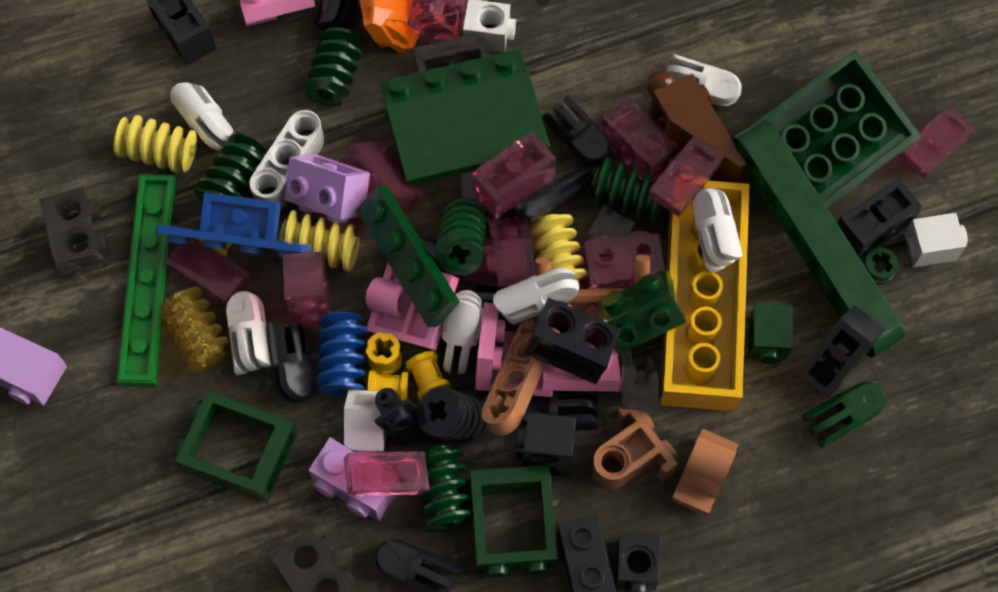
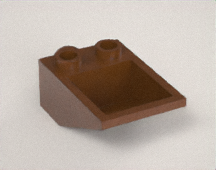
[646,71,747,183]

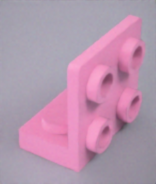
[475,302,553,397]

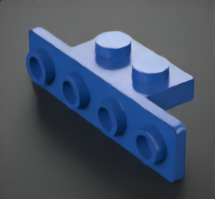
[156,193,312,259]

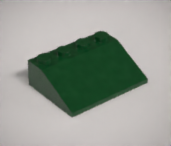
[379,49,551,186]
[745,49,922,207]

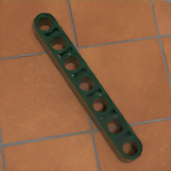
[732,119,905,358]

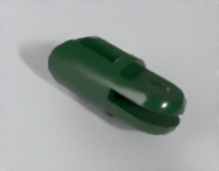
[801,381,886,449]

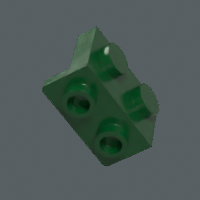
[598,269,686,353]

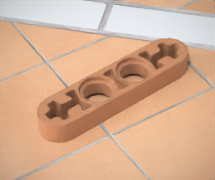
[481,315,559,436]

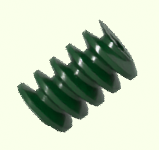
[304,27,365,107]
[194,131,266,202]
[587,157,670,226]
[435,197,487,275]
[414,446,473,533]

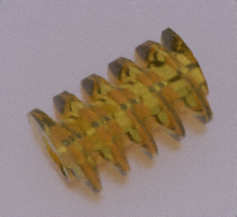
[160,287,229,374]

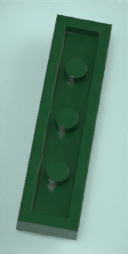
[356,185,460,327]

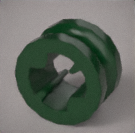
[863,247,899,285]

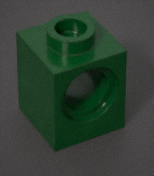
[748,303,793,364]

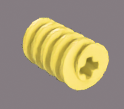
[114,115,197,173]
[278,210,360,272]
[527,214,587,289]

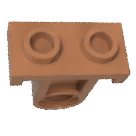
[592,402,678,490]
[671,429,739,517]

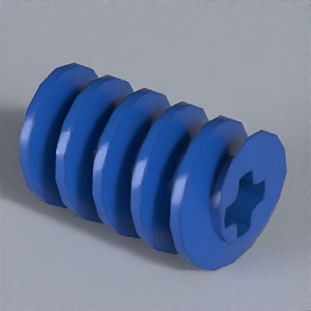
[316,312,368,397]

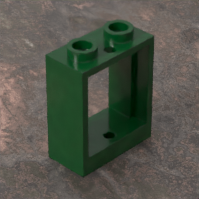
[174,391,298,503]
[470,465,558,578]

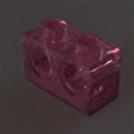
[407,0,468,45]
[600,96,678,182]
[282,251,330,328]

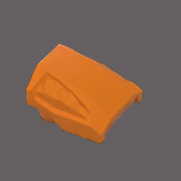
[359,0,422,54]

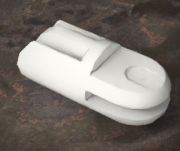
[666,54,742,106]
[170,83,234,151]
[693,187,743,273]
[493,268,579,325]
[441,290,483,375]
[226,291,272,375]

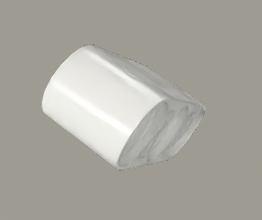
[250,110,324,210]

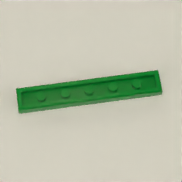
[116,174,177,387]

